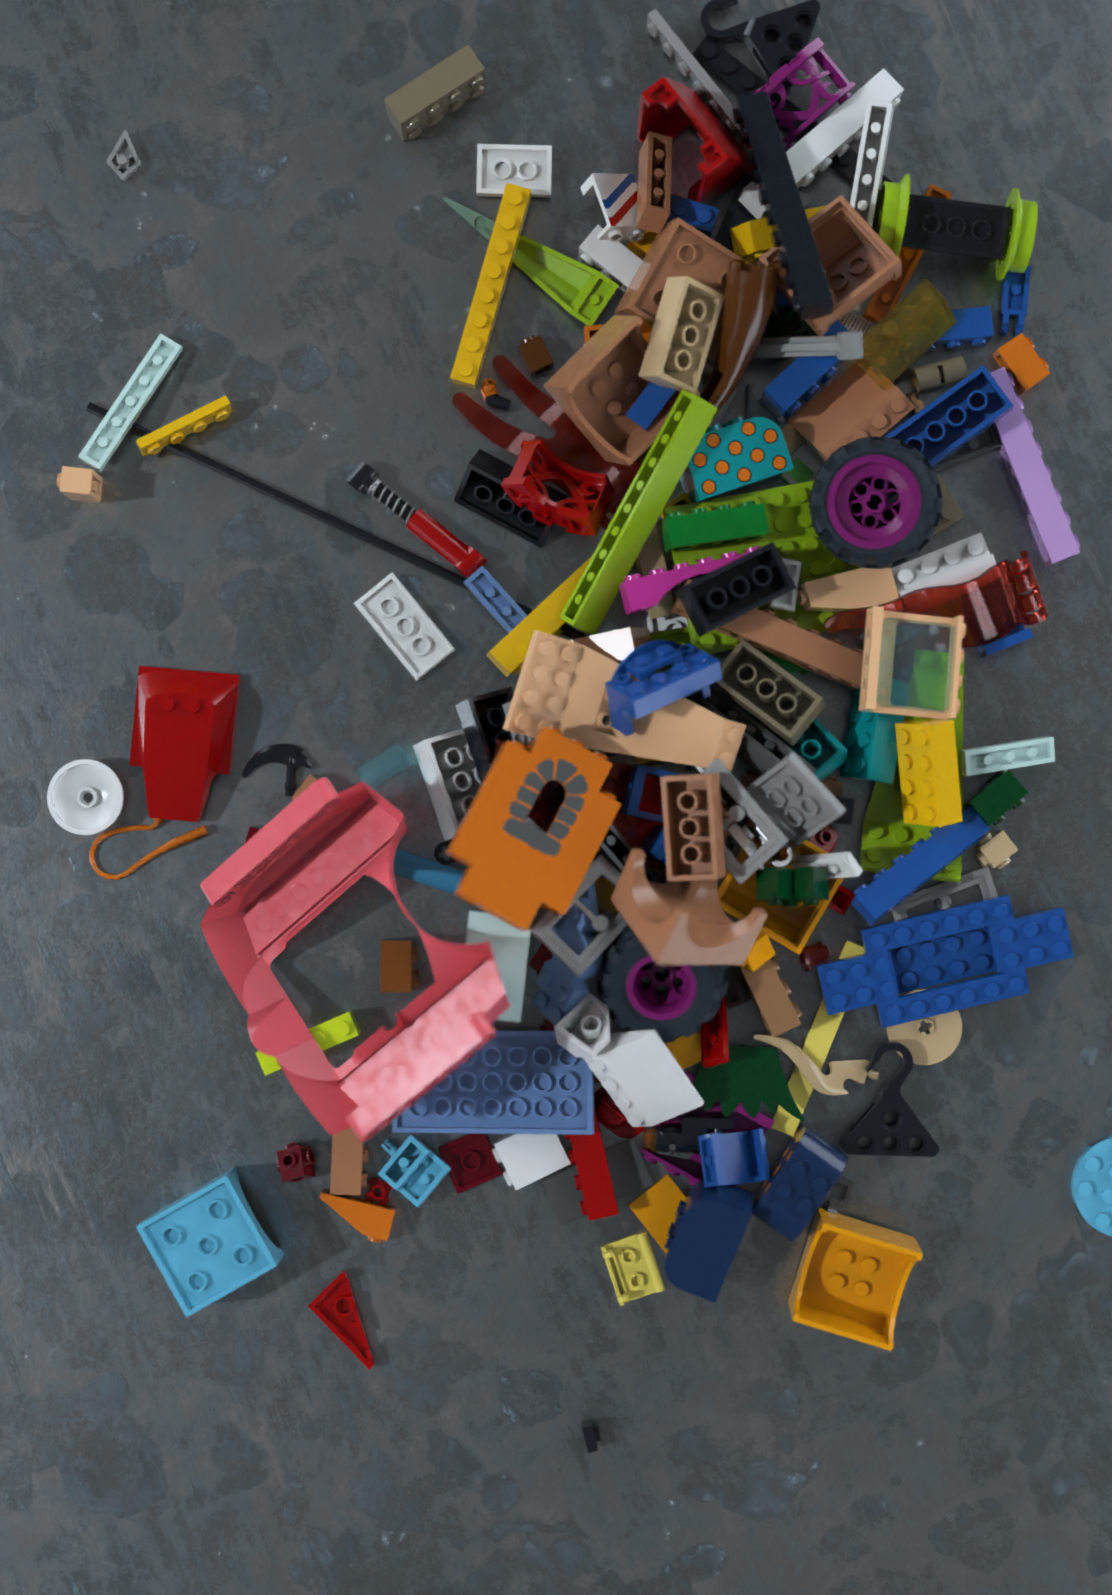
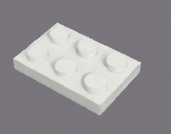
[476,144,552,198]

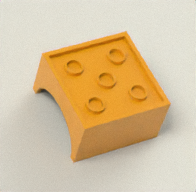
[788,1208,923,1351]

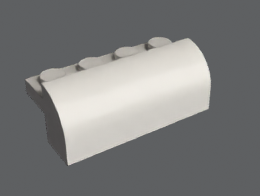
[891,532,999,614]

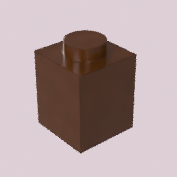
[518,335,554,378]

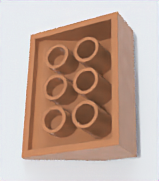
[787,358,915,464]

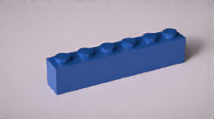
[851,806,990,926]

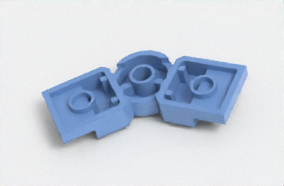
[533,882,603,1026]

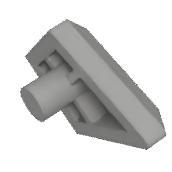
[106,130,142,182]

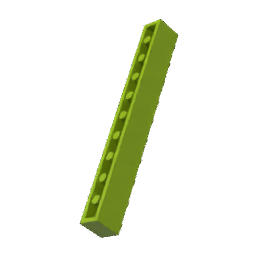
[559,389,718,635]

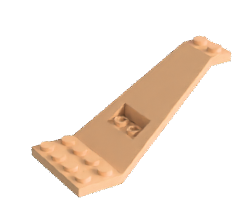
[503,630,747,772]

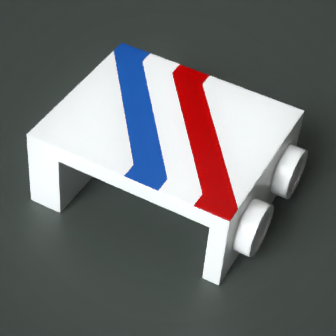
[580,173,647,242]

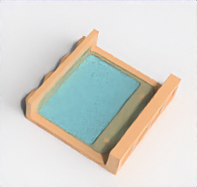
[859,606,966,720]

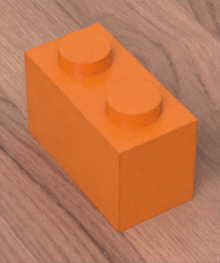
[992,333,1050,396]

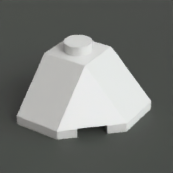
[554,993,610,1058]

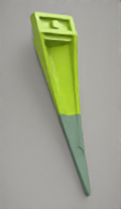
[443,197,620,326]

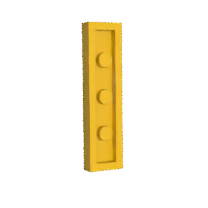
[136,395,232,457]

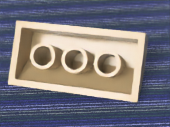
[639,276,725,394]

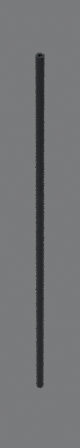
[86,402,587,639]

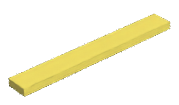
[771,940,864,1137]

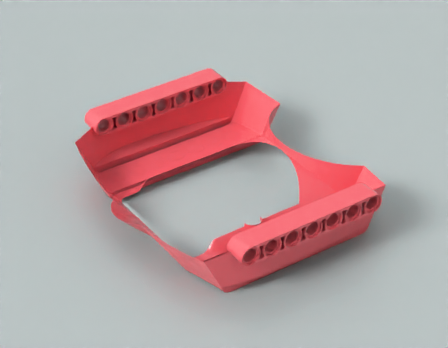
[200,777,510,1142]

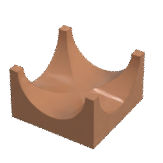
[611,849,767,965]

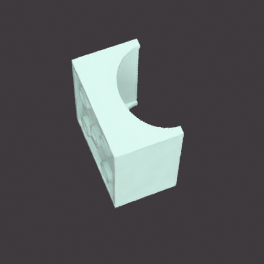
[466,909,532,1022]

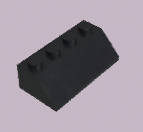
[454,449,568,547]

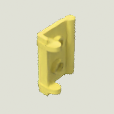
[601,1231,666,1306]

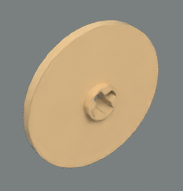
[886,989,962,1065]

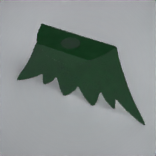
[693,1044,804,1121]

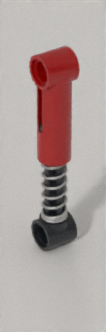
[345,460,487,578]

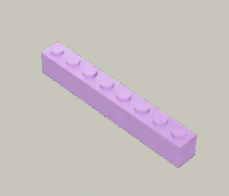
[990,367,1081,567]

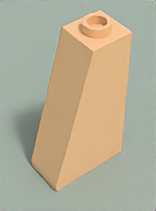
[797,567,903,614]

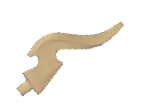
[753,1034,879,1096]

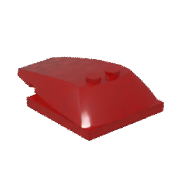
[129,666,240,822]

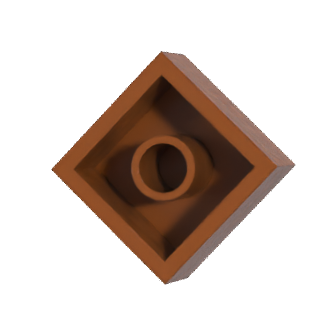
[380,939,419,992]

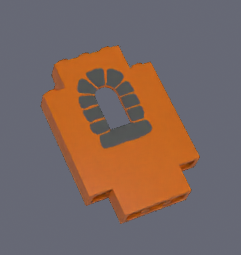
[445,726,621,931]

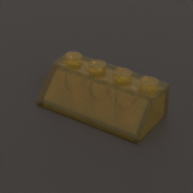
[853,278,957,391]

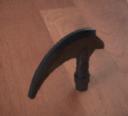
[242,744,313,797]

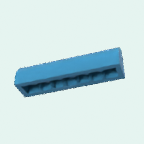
[394,849,464,895]

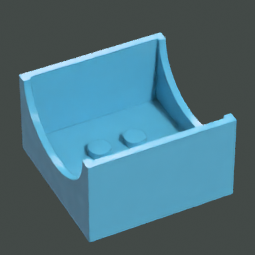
[136,1167,284,1318]

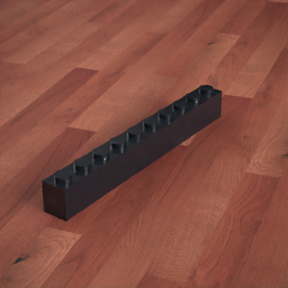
[733,91,833,321]

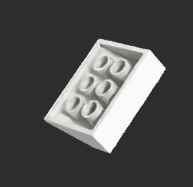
[413,729,481,841]
[583,1030,704,1127]

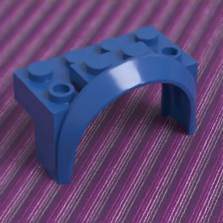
[605,640,722,736]

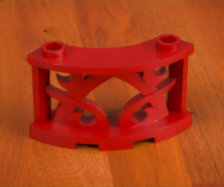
[501,440,615,536]

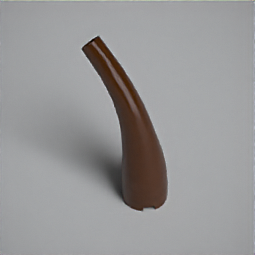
[699,259,781,420]

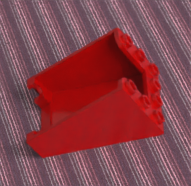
[636,76,753,205]

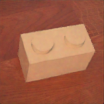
[57,466,103,503]

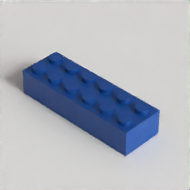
[875,364,1014,500]

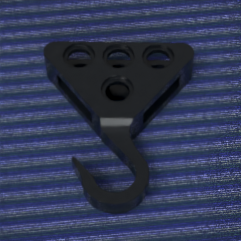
[700,0,820,96]
[839,1041,939,1157]

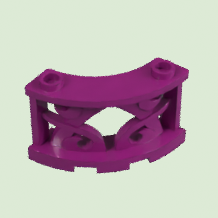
[753,37,856,152]

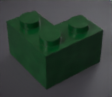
[965,769,1029,826]
[756,866,829,908]

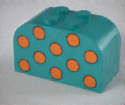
[680,416,794,503]

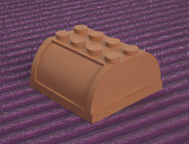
[758,195,903,336]

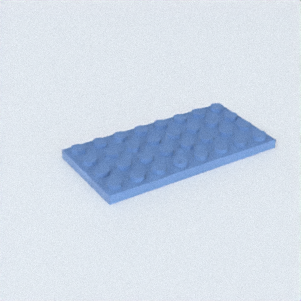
[392,1030,594,1135]

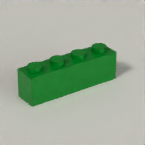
[660,501,769,553]

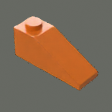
[319,1189,397,1243]

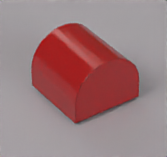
[827,885,855,916]

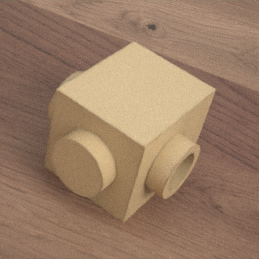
[974,830,1018,869]

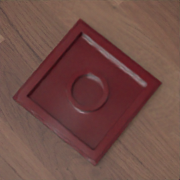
[437,1133,503,1194]

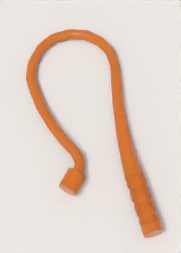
[89,818,208,880]

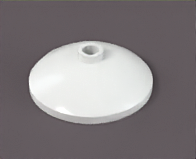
[47,759,124,835]

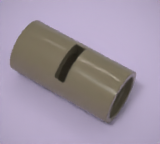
[911,356,968,393]

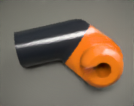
[481,378,511,412]

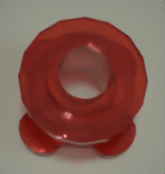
[799,941,829,972]

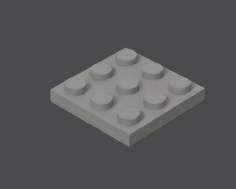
[745,752,846,845]

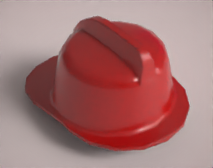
[594,1087,645,1138]

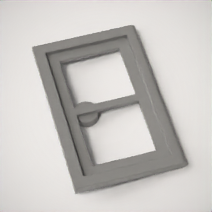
[702,758,790,885]
[530,855,628,978]
[891,866,998,921]

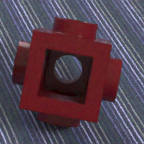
[276,1142,316,1183]

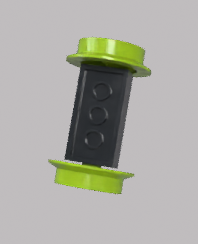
[874,173,1038,281]

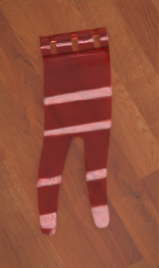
[452,355,642,531]
[824,550,1049,668]

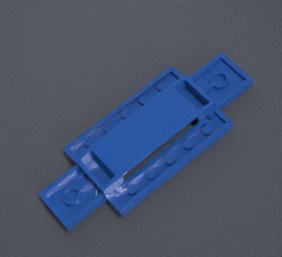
[816,894,1074,1028]

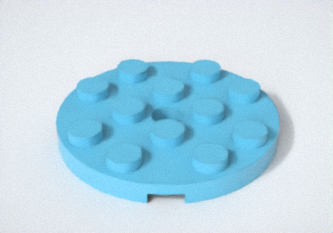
[1071,1136,1112,1236]

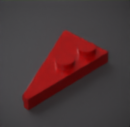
[308,1270,375,1370]

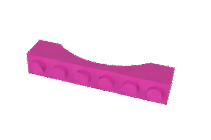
[619,546,760,615]

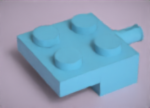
[378,1135,452,1208]

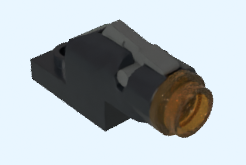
[643,1115,733,1159]

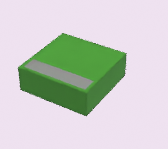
[779,457,815,485]

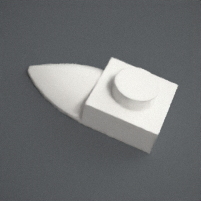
[728,823,764,870]

